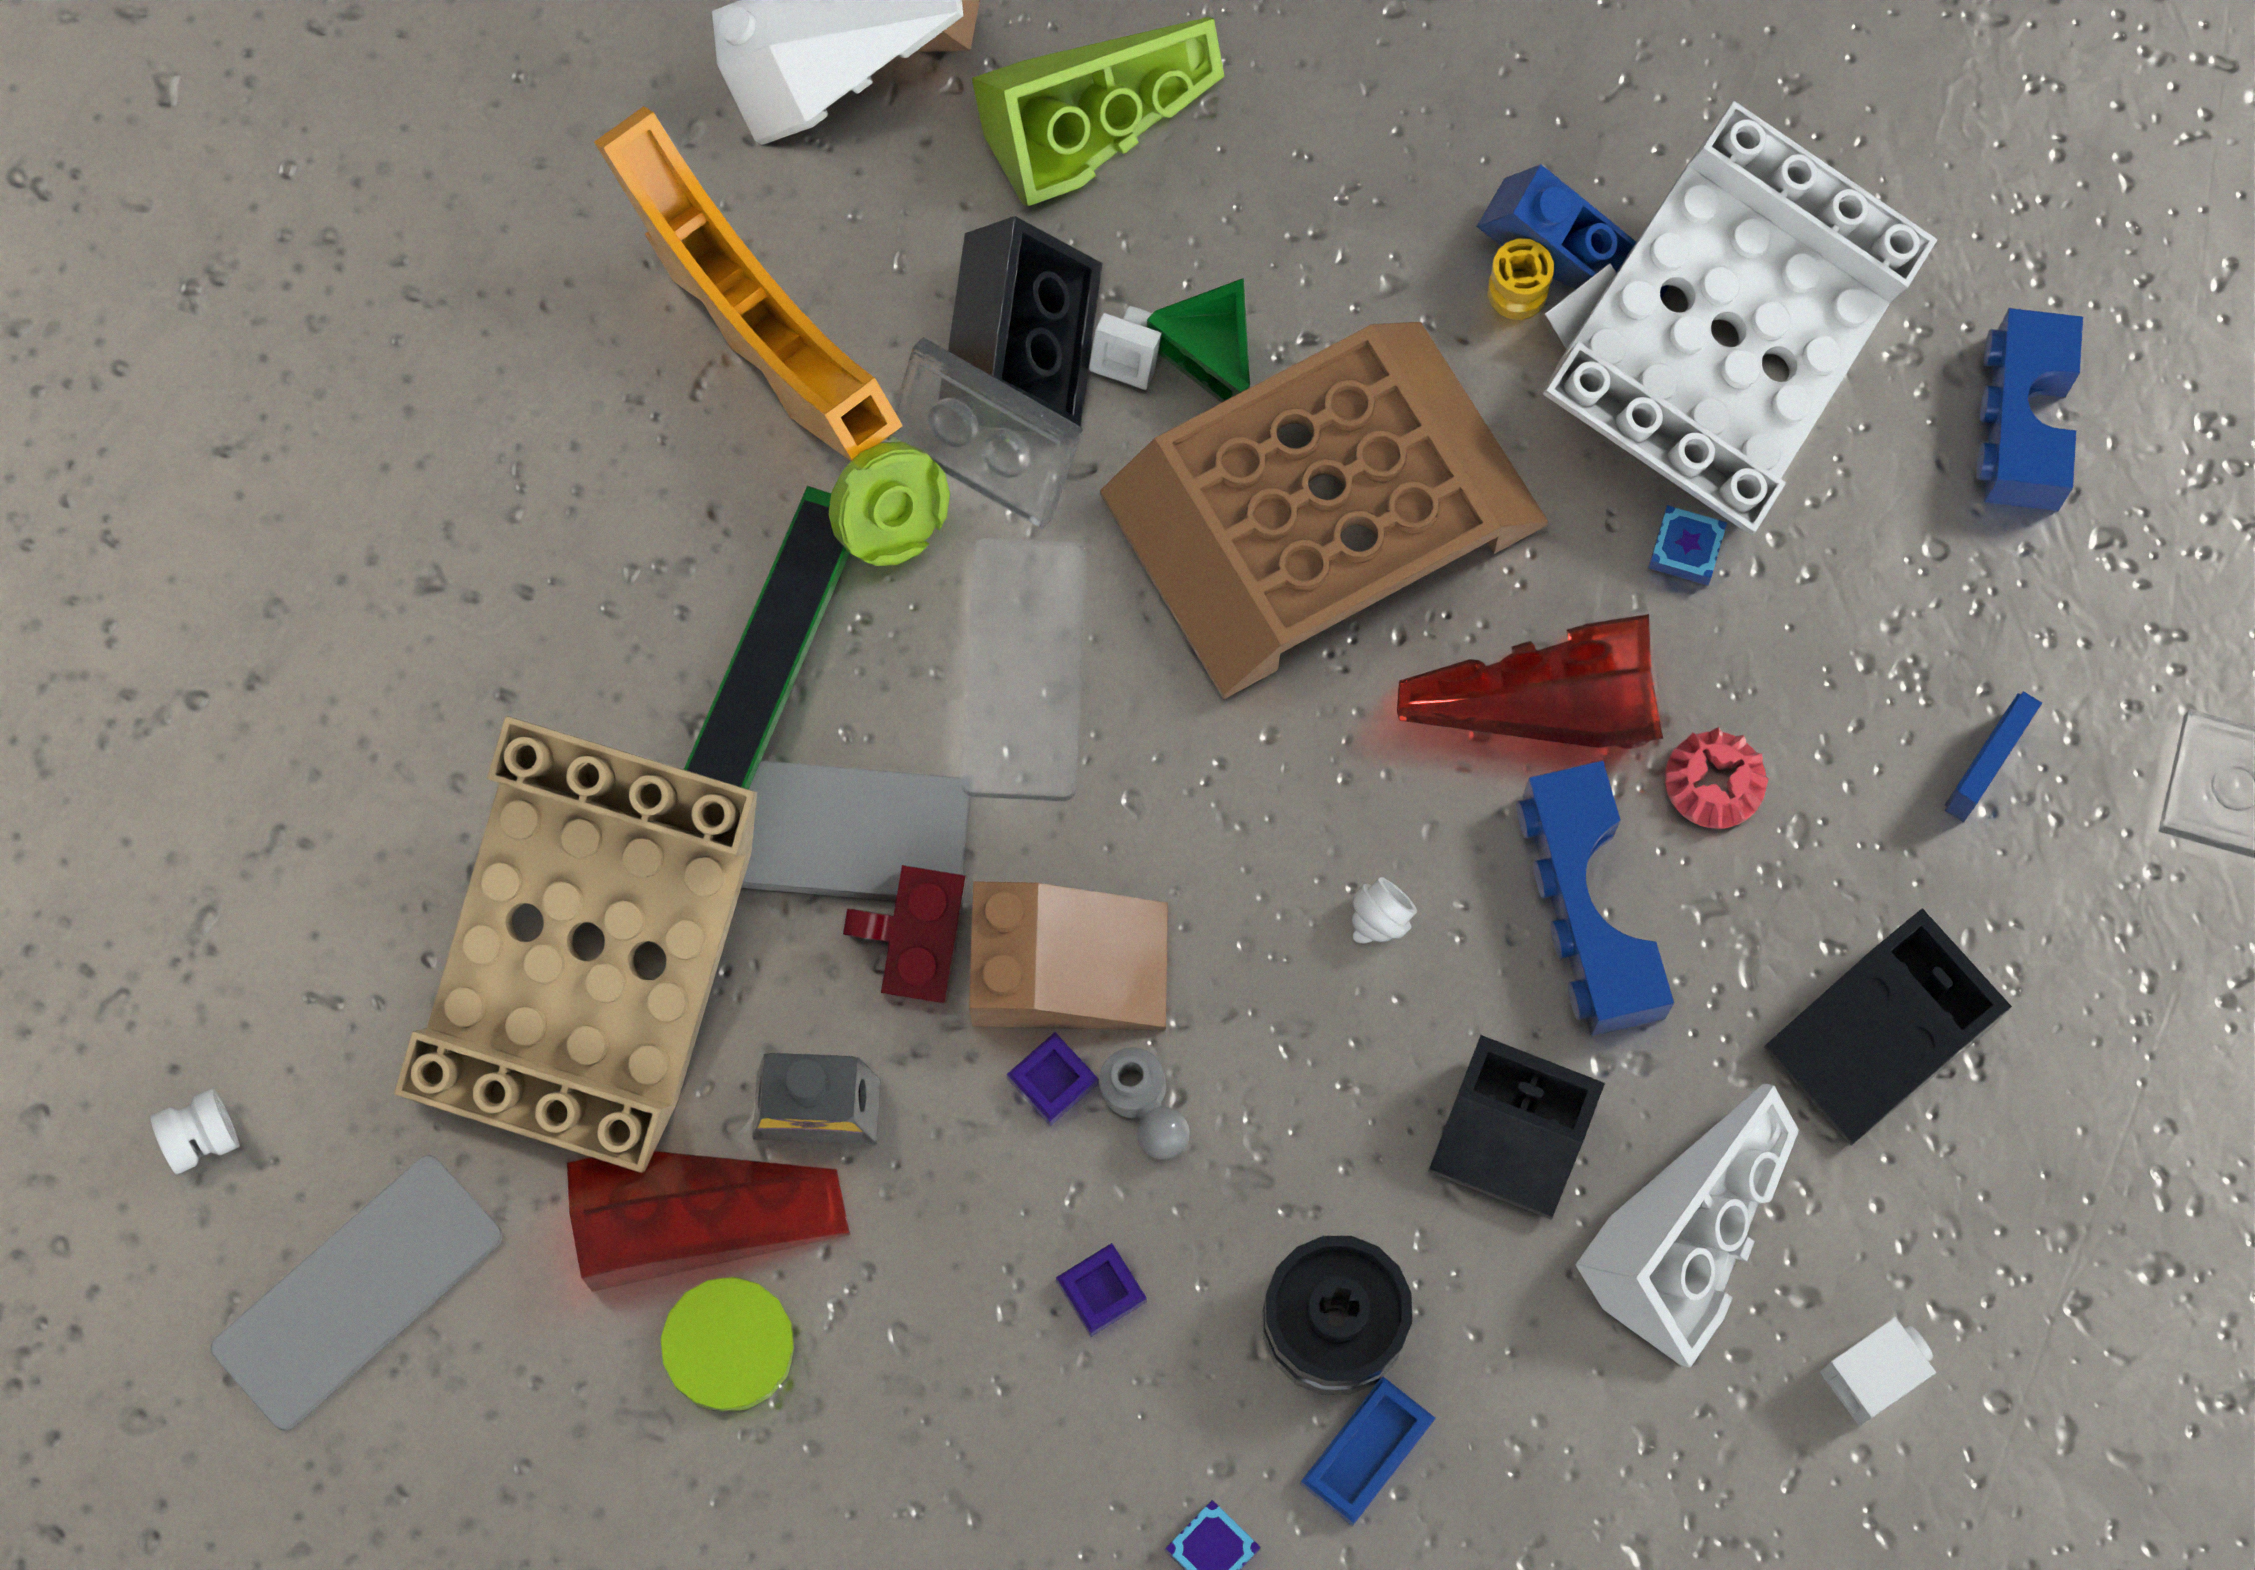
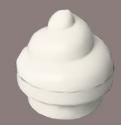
[1352,877,1417,944]

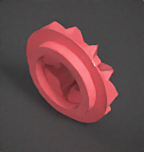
[1665,727,1769,829]

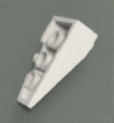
[1575,1083,1799,1368]

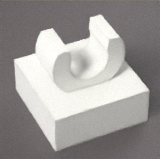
[1089,306,1162,390]

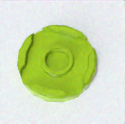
[829,442,950,566]
[661,1277,794,1412]

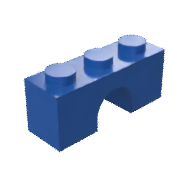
[1976,308,2083,511]

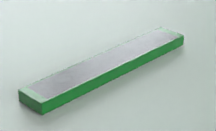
[683,486,850,789]

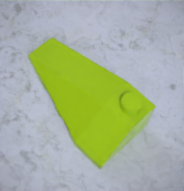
[971,17,1224,206]

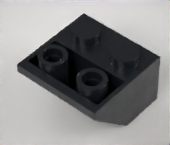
[1428,1035,1605,1220]

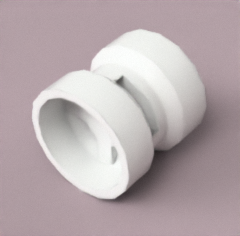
[150,1088,240,1175]

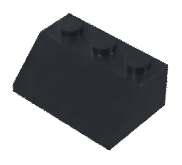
[941,216,1102,433]

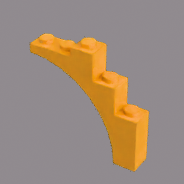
[594,106,903,461]

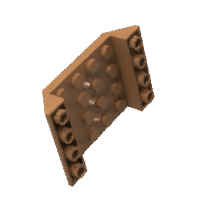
[1100,322,1548,699]

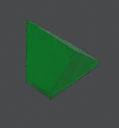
[1147,278,1250,403]

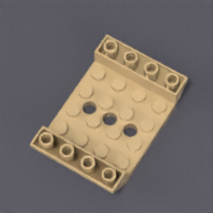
[394,716,757,1173]

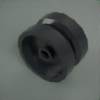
[1263,1236,1412,1395]

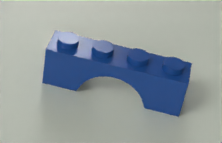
[1516,761,1674,1037]

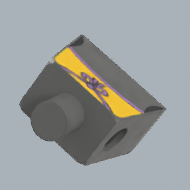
[752,1053,881,1144]

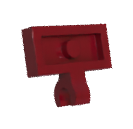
[843,865,968,1003]

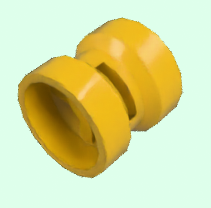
[1487,239,1554,320]

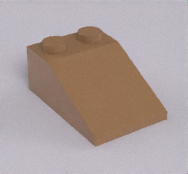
[969,881,1168,1030]

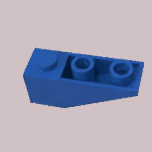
[1476,164,1669,299]

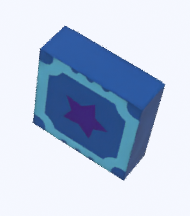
[1648,505,1727,586]

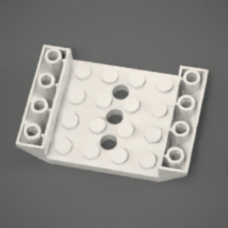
[1543,101,1938,536]

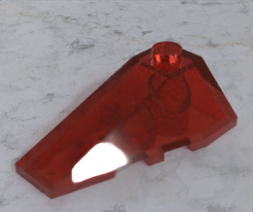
[1397,614,1663,749]
[567,1151,850,1292]

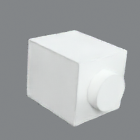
[1820,1317,1937,1427]

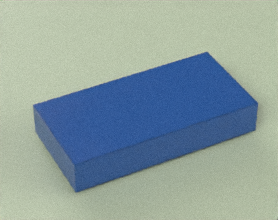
[1945,691,2042,822]
[1300,1376,1436,1526]

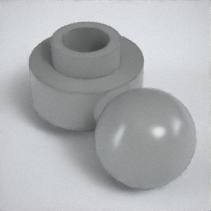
[1099,1048,1189,1160]

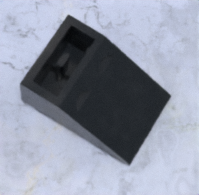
[1764,908,2012,1146]

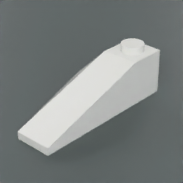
[712,0,964,145]

